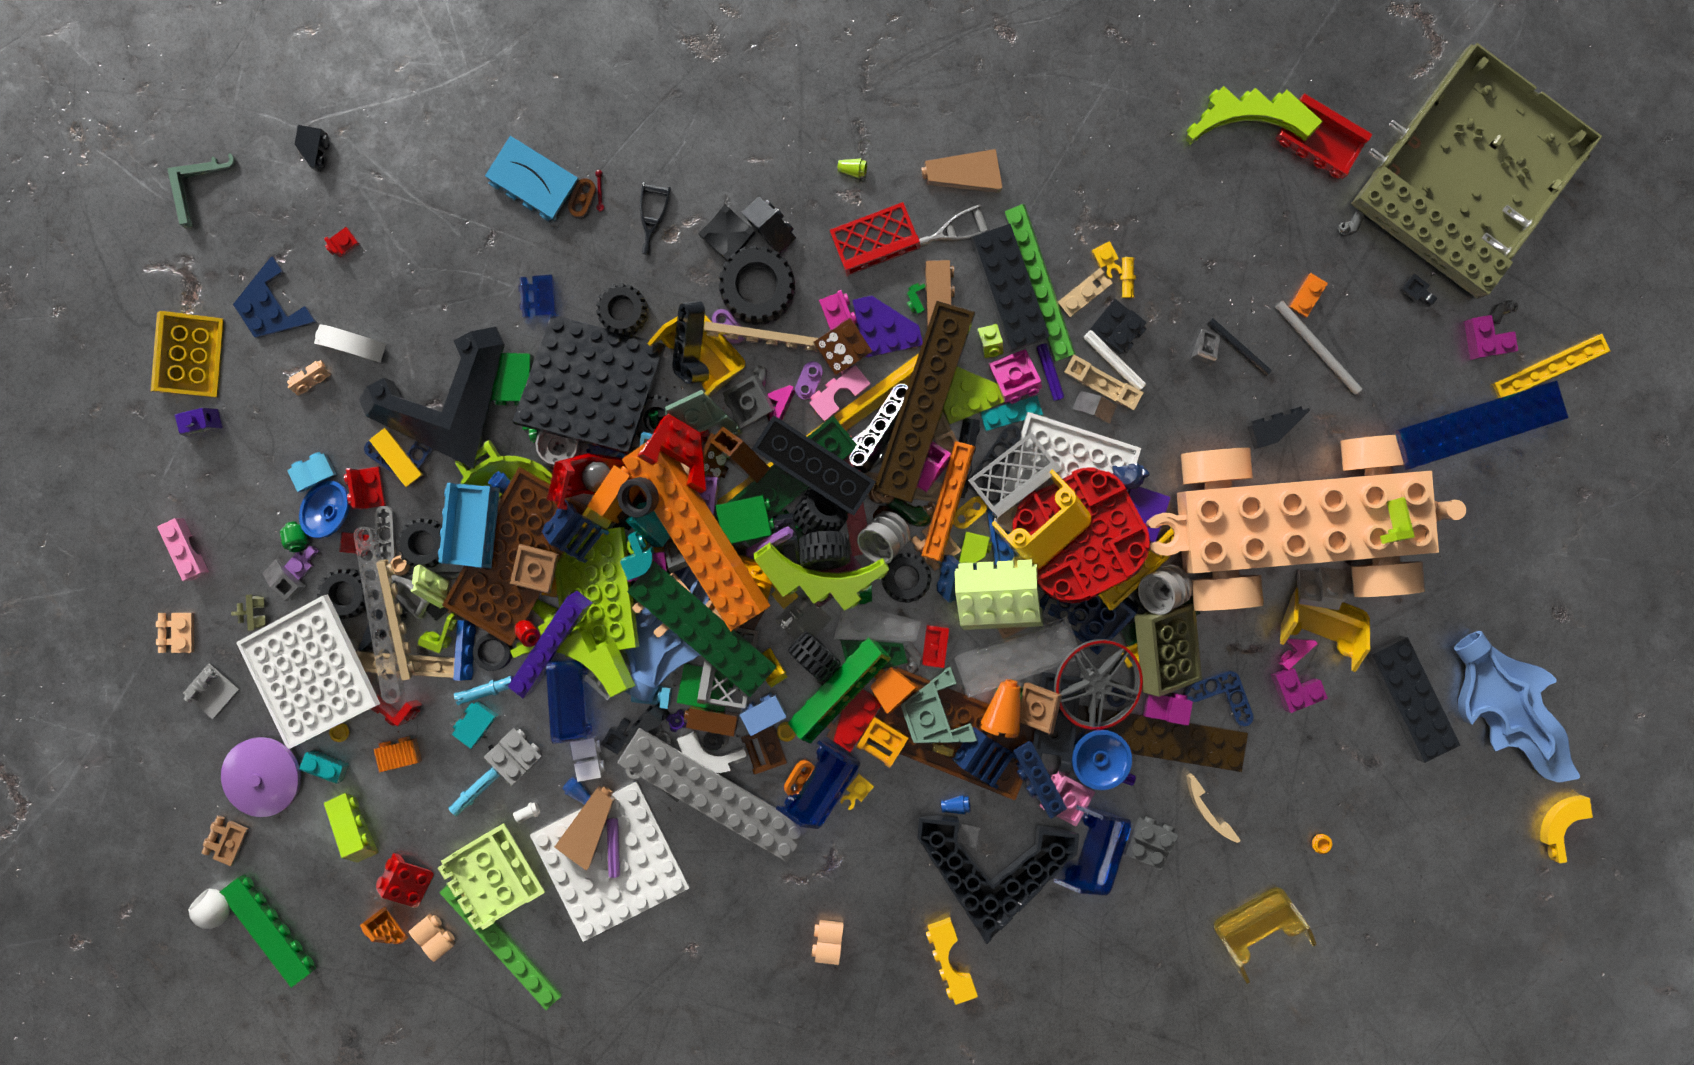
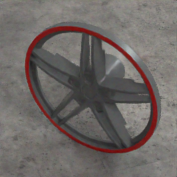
[1054,639,1143,730]

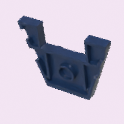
[233,256,317,338]

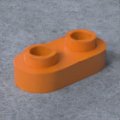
[784,760,816,798]

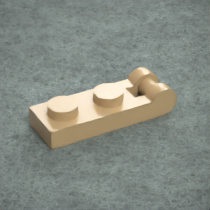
[1058,268,1113,318]

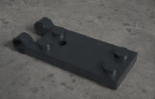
[1033,672,1083,775]

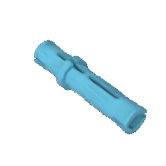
[454,676,513,705]
[448,767,500,817]

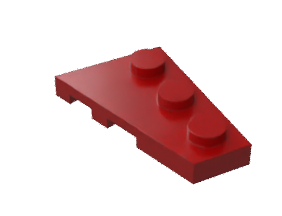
[833,689,881,753]

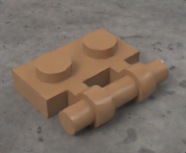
[201,816,249,866]

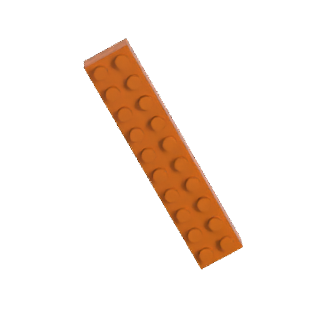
[622,443,770,631]

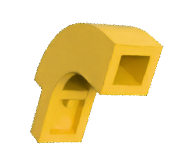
[1540,795,1593,863]

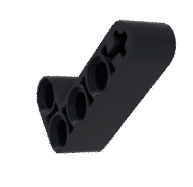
[672,301,709,385]
[968,425,1021,504]

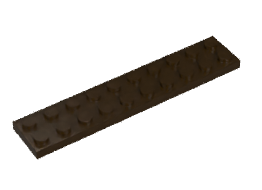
[873,301,975,503]
[1051,705,1248,772]

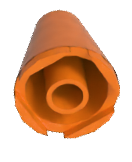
[980,679,1021,738]

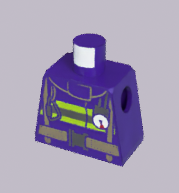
[175,408,223,437]

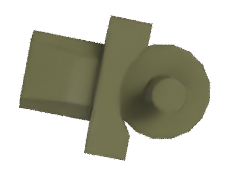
[231,594,265,631]

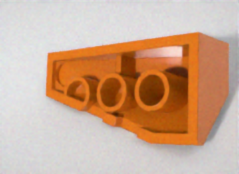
[360,906,408,944]

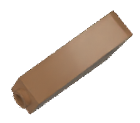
[921,149,1002,193]
[554,786,616,871]

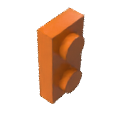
[1289,273,1328,318]

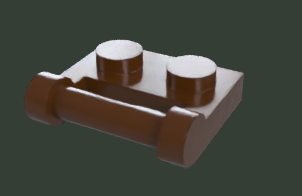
[740,725,787,775]

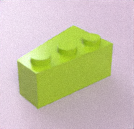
[324,793,379,863]

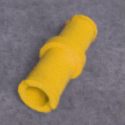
[1120,257,1136,298]

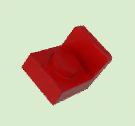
[324,227,360,258]

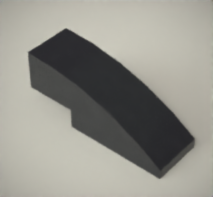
[773,513,801,566]

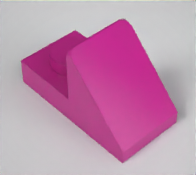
[767,385,795,420]
[1279,638,1318,670]

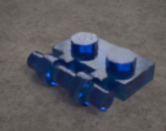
[518,274,556,318]

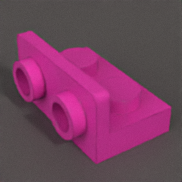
[819,290,858,330]

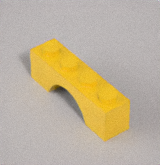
[926,917,978,1005]

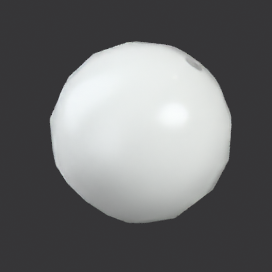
[188,889,230,929]

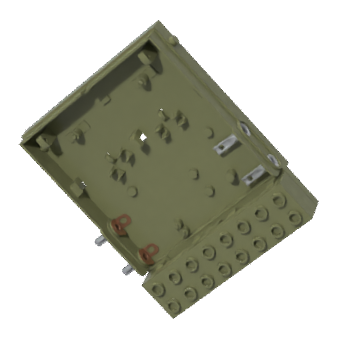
[1351,43,1602,299]

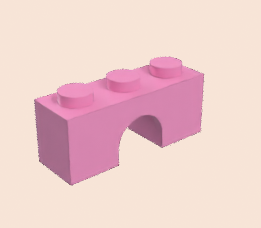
[809,365,871,422]
[157,518,209,581]

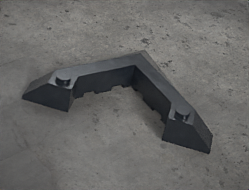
[359,327,505,469]
[917,815,1079,944]

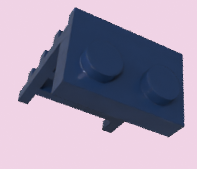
[541,500,609,563]
[937,555,997,603]
[952,727,1017,789]

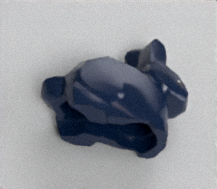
[1112,463,1150,490]

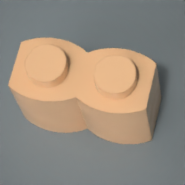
[409,914,455,962]
[812,920,843,965]

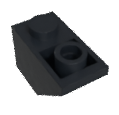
[294,125,329,172]

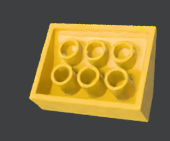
[151,311,223,397]

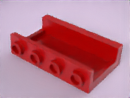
[1275,93,1373,179]

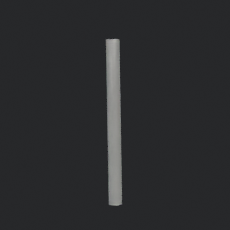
[1275,300,1362,395]

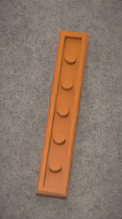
[922,441,975,562]

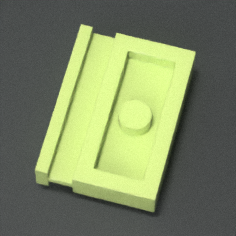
[411,565,449,608]

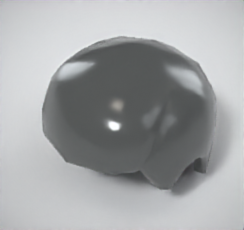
[582,462,611,492]

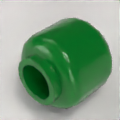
[279,522,309,553]

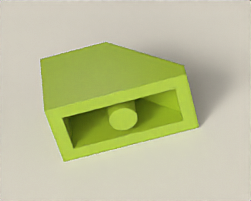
[958,532,992,563]

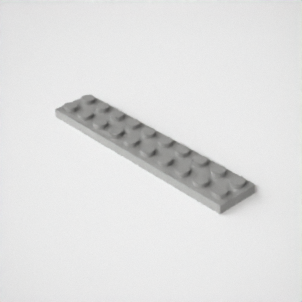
[618,728,808,862]

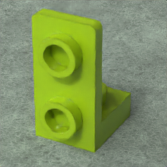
[1380,497,1415,544]
[417,612,457,654]

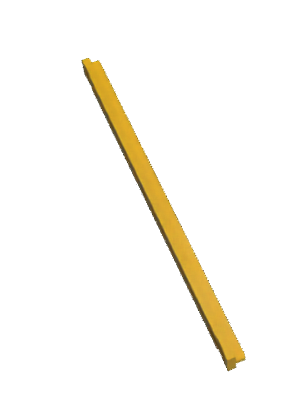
[716,354,919,511]

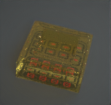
[932,743,954,757]

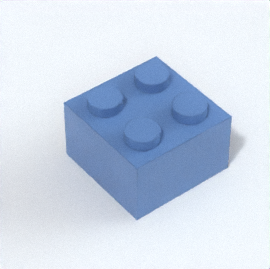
[740,692,788,736]

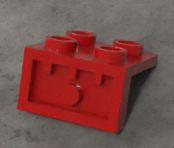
[344,466,387,510]

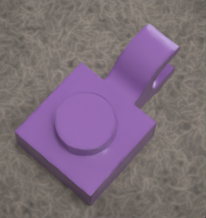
[284,546,319,580]

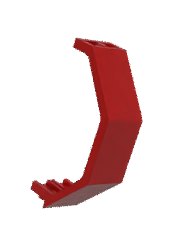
[547,453,646,510]

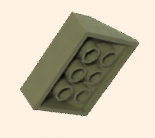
[1135,604,1202,697]

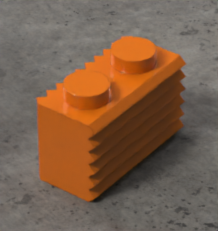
[374,736,422,772]

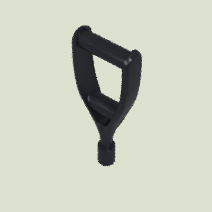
[640,182,671,255]

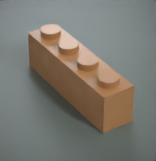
[925,260,955,328]

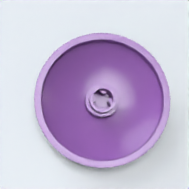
[221,737,301,817]

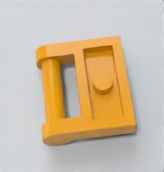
[856,717,908,768]

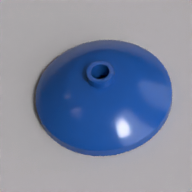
[299,481,350,539]
[1072,730,1132,790]

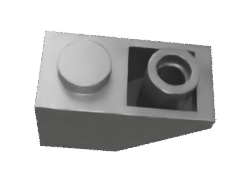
[262,559,305,601]

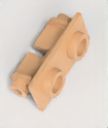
[287,360,332,396]

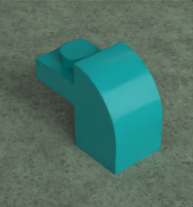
[620,531,654,581]

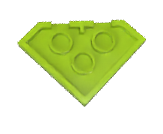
[943,367,1004,425]

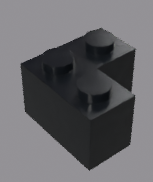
[741,197,796,253]

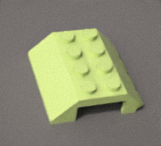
[955,559,1043,630]
[438,823,545,930]

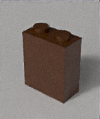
[710,427,770,483]
[683,706,740,737]

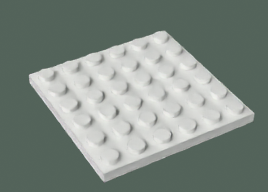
[992,412,1141,532]
[236,594,380,749]
[530,781,690,942]

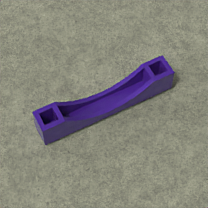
[508,591,592,699]

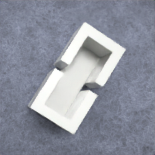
[570,736,606,782]

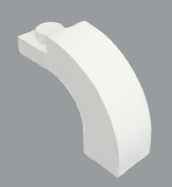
[314,325,386,363]
[677,731,748,773]

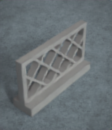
[968,432,1062,519]
[697,628,759,710]

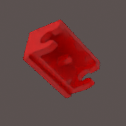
[922,625,949,668]

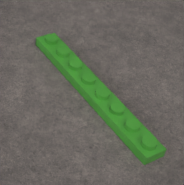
[1005,204,1075,361]
[439,885,562,1010]

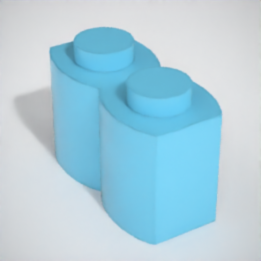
[287,452,337,493]

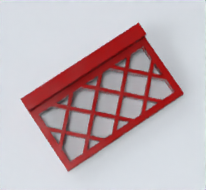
[829,202,920,276]

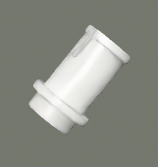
[513,802,540,824]

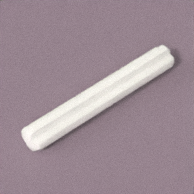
[1084,330,1146,390]

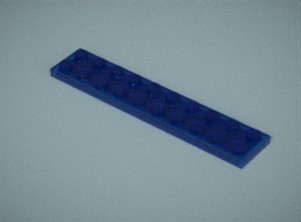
[1394,380,1569,470]

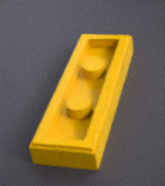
[369,428,423,487]

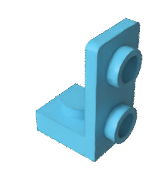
[631,685,673,709]

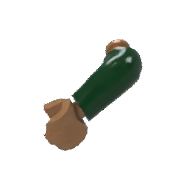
[868,489,936,527]

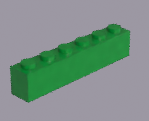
[788,638,892,744]
[219,874,316,988]

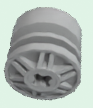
[535,431,581,469]
[857,511,911,563]
[1138,565,1192,615]

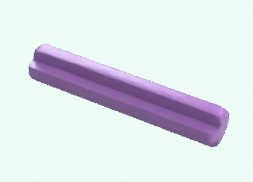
[746,527,794,559]
[607,818,620,878]

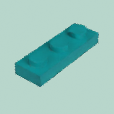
[980,395,1043,431]

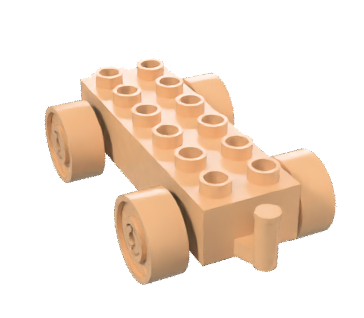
[1146,434,1466,611]

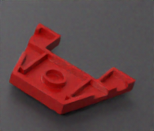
[637,414,706,493]

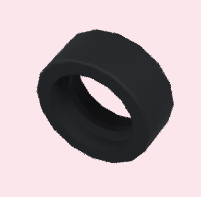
[617,477,659,518]
[473,633,513,671]

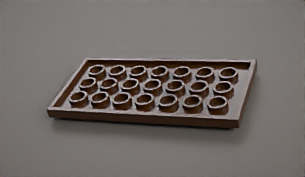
[442,467,588,646]
[867,667,1035,800]

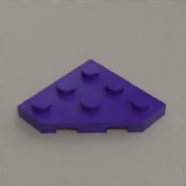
[852,296,923,359]

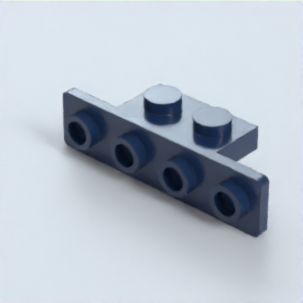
[1014,741,1067,818]

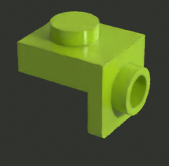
[978,324,1004,358]

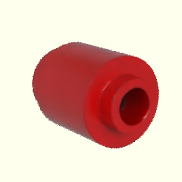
[515,620,540,647]

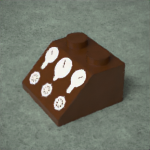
[813,318,872,375]
[703,433,729,480]

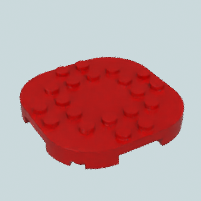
[1013,467,1150,603]

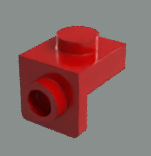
[339,532,372,555]

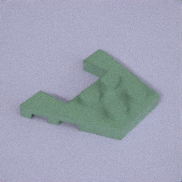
[665,390,742,435]
[901,667,977,743]

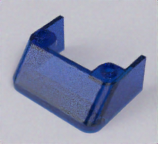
[546,658,593,744]
[776,740,860,829]
[1054,805,1131,896]

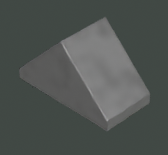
[1191,329,1220,364]
[1073,391,1117,424]

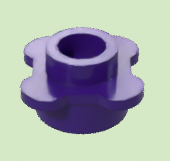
[666,709,687,732]

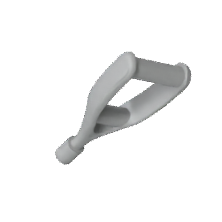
[919,205,990,247]
[374,564,430,620]

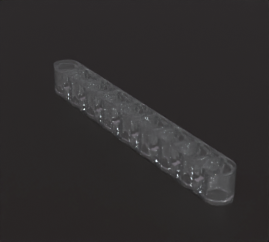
[354,527,405,704]

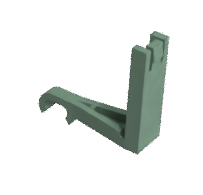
[167,153,235,228]

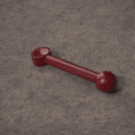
[595,170,605,212]

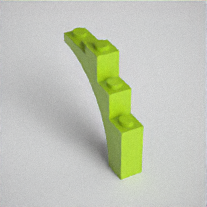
[1185,86,1322,145]
[754,542,889,611]
[510,615,635,697]

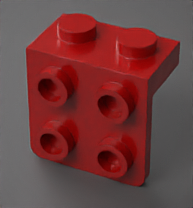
[371,696,422,726]
[376,853,434,908]

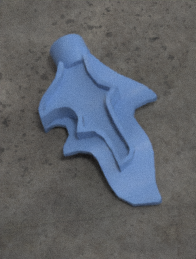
[625,566,710,703]
[1454,631,1580,783]

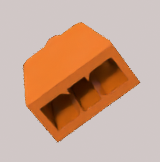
[870,667,918,714]

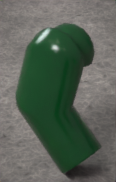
[648,409,663,429]

